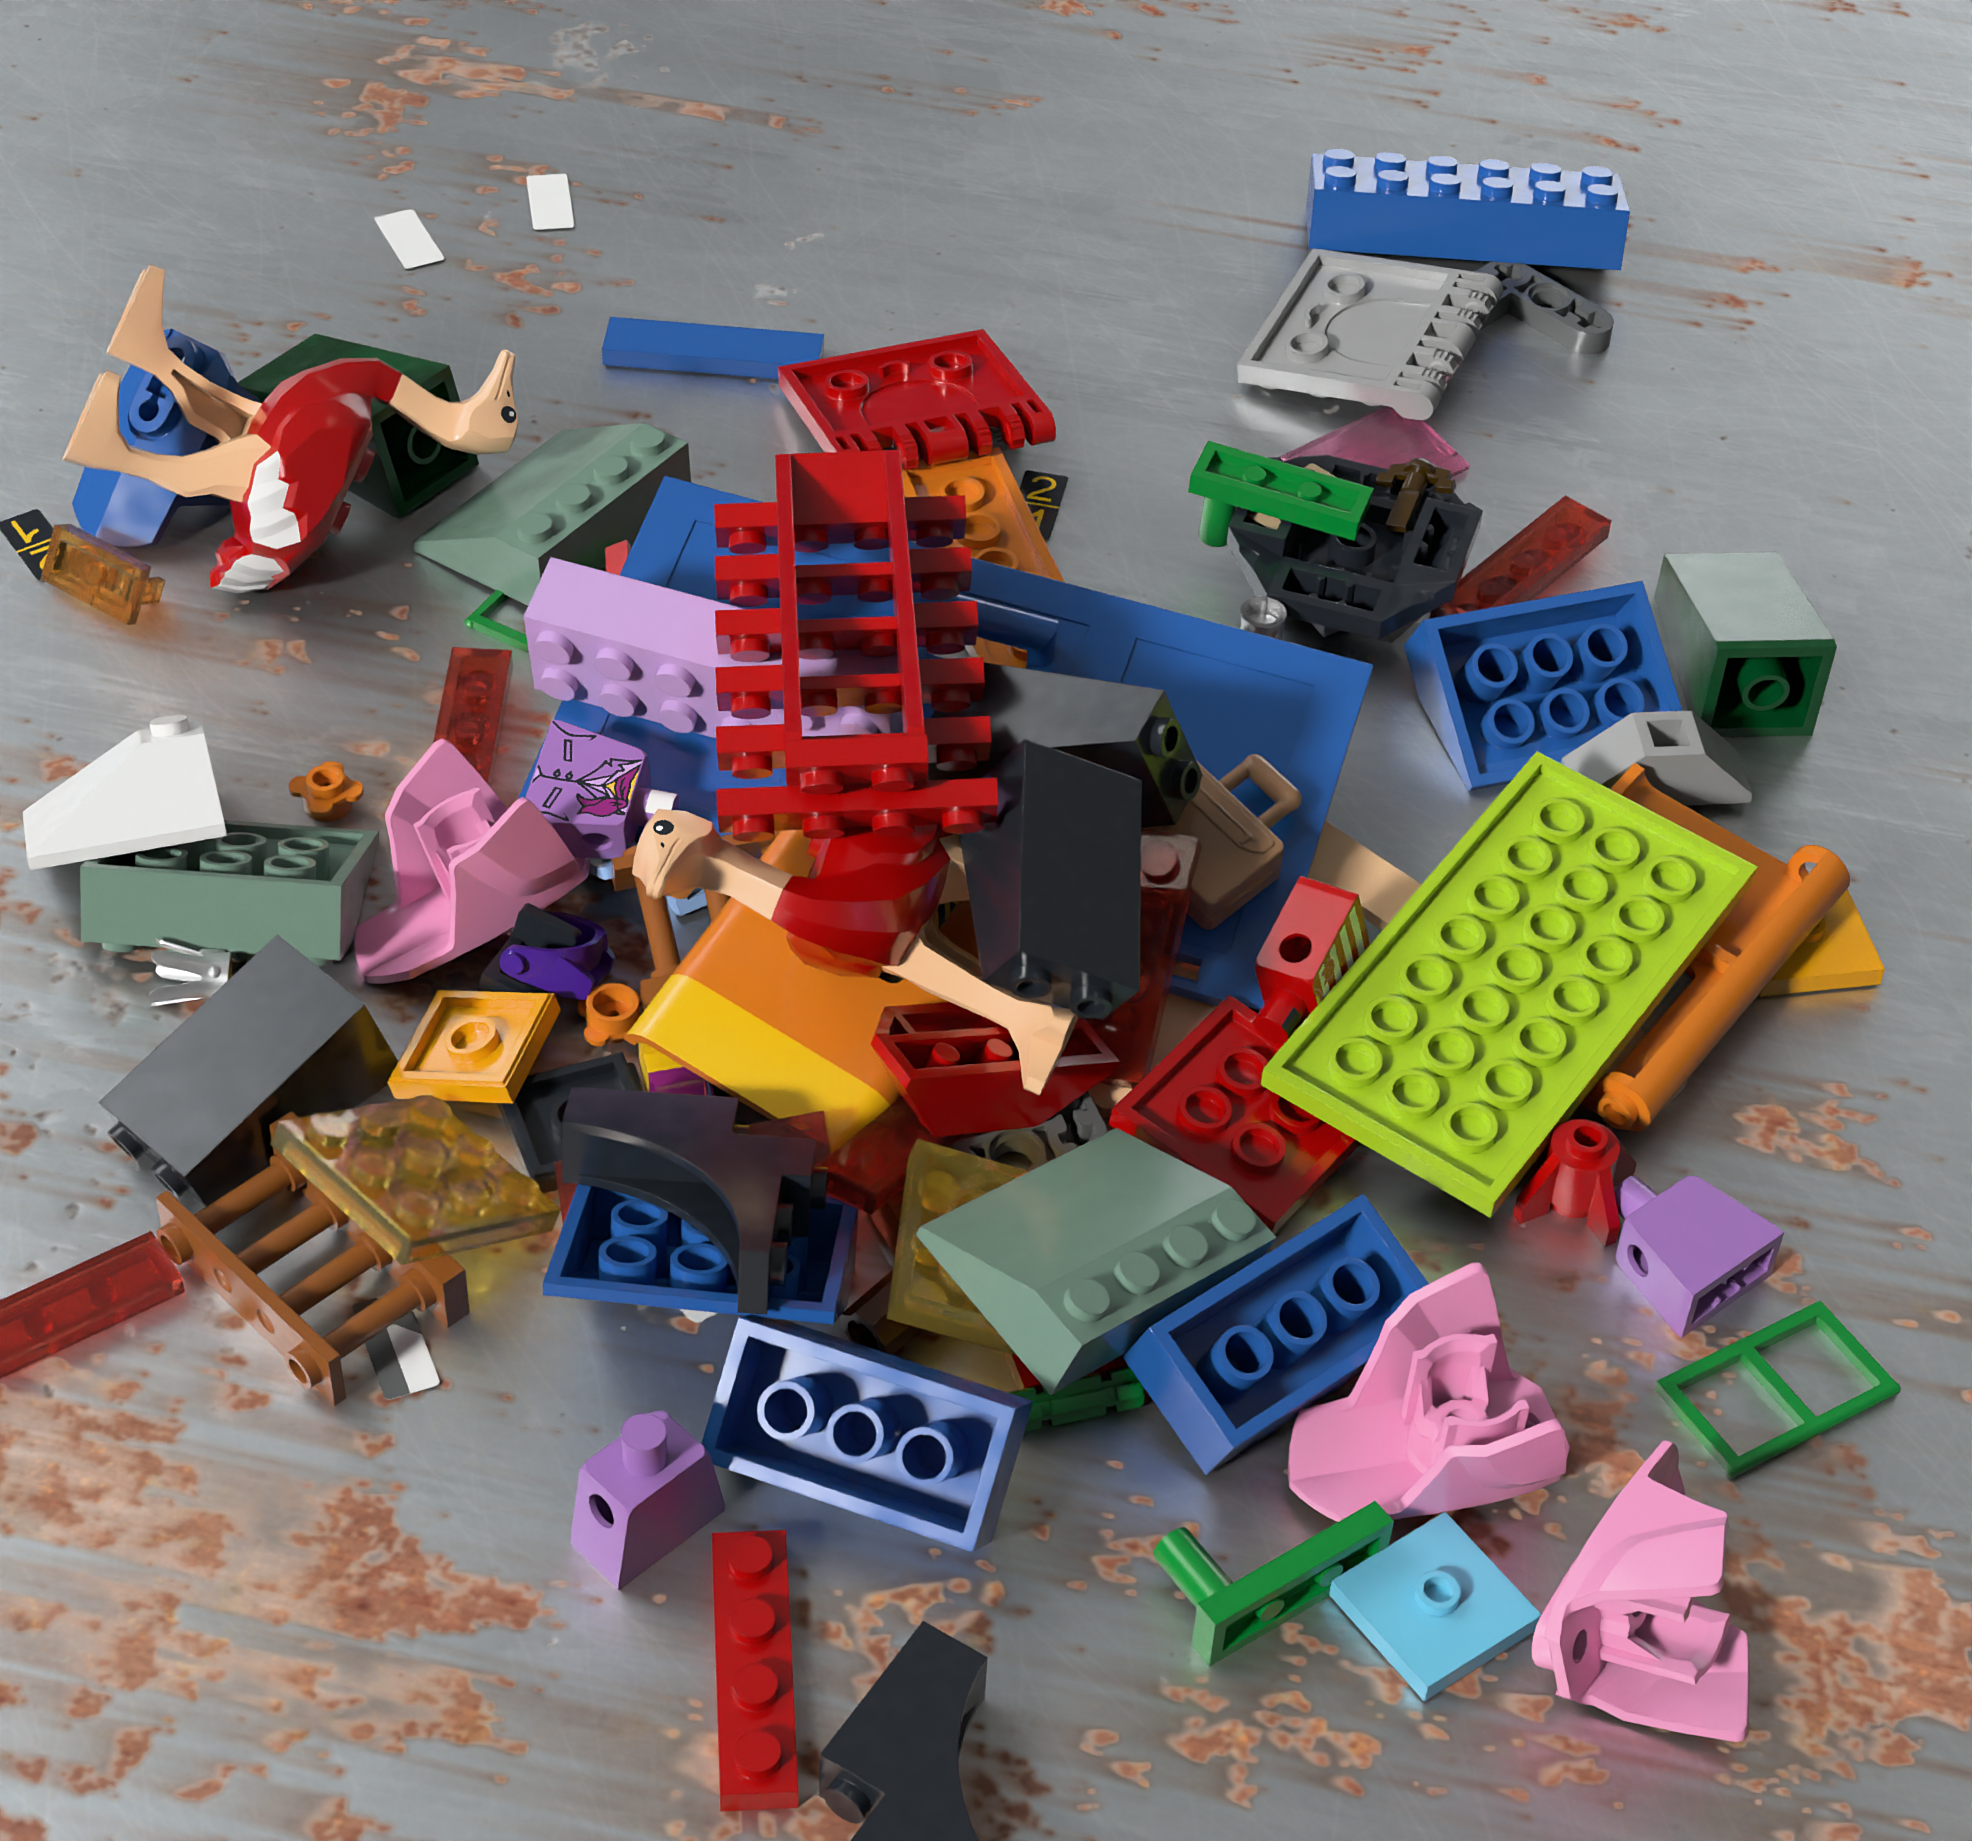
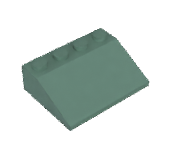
[412,423,691,606]
[80,820,379,966]
[916,1128,1277,1395]

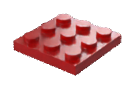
[1109,995,1361,1234]

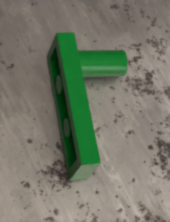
[1188,441,1374,547]
[1153,1501,1394,1667]

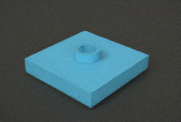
[1329,1512,1542,1702]

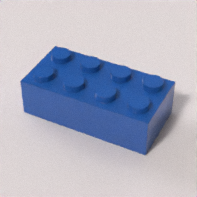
[1123,1194,1429,1475]
[701,1316,1033,1552]

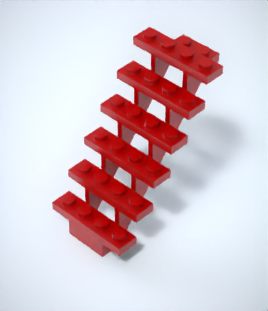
[714,450,998,842]

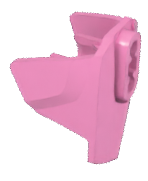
[354,738,591,984]
[1288,1262,1570,1522]
[1532,1440,1750,1742]

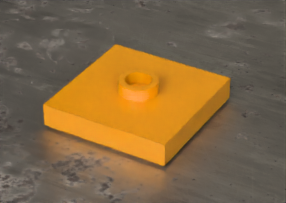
[1759,889,1885,997]
[387,990,561,1104]

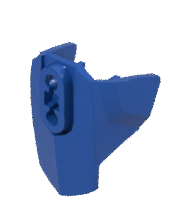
[72,328,261,549]

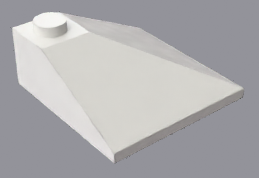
[22,715,227,870]

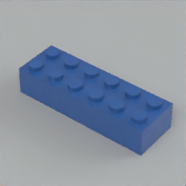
[1306,149,1630,270]

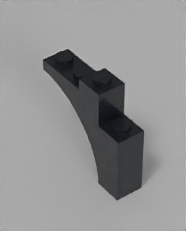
[562,1087,828,1315]
[819,1621,988,1841]

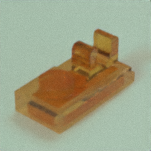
[41,524,165,625]

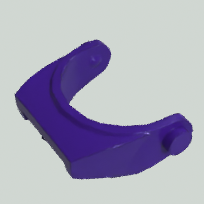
[500,911,615,1000]

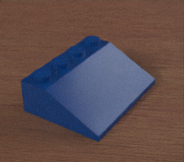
[1403,581,1683,791]
[543,1184,859,1325]

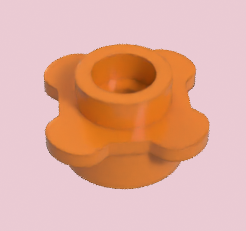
[289,761,363,822]
[578,983,642,1046]

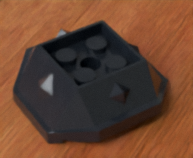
[1227,455,1483,643]

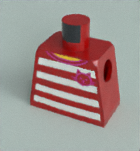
[1253,876,1370,1044]

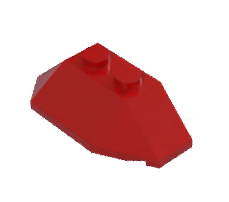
[870,1002,1120,1137]

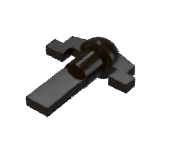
[1376,458,1456,533]

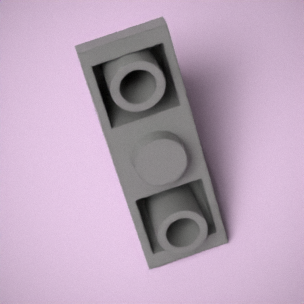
[1561,711,1753,805]

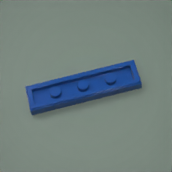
[602,317,824,379]

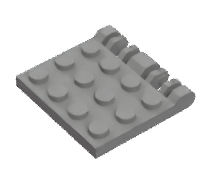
[1237,248,1503,420]

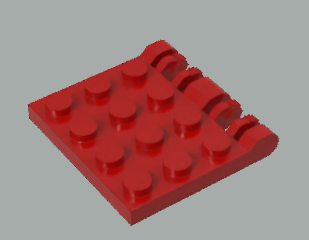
[778,329,1056,470]

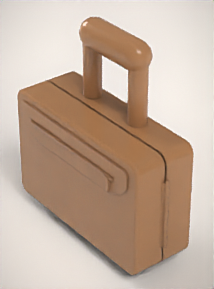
[1141,754,1302,930]

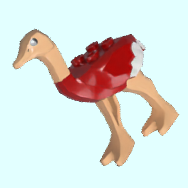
[62,264,518,593]
[632,809,1079,1096]

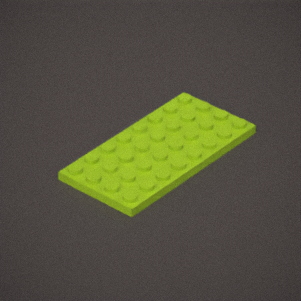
[1261,751,1758,1218]

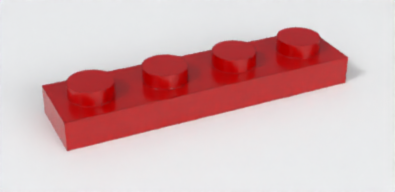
[712,1530,799,1812]

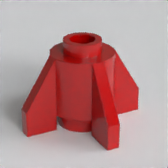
[1513,1119,1637,1247]

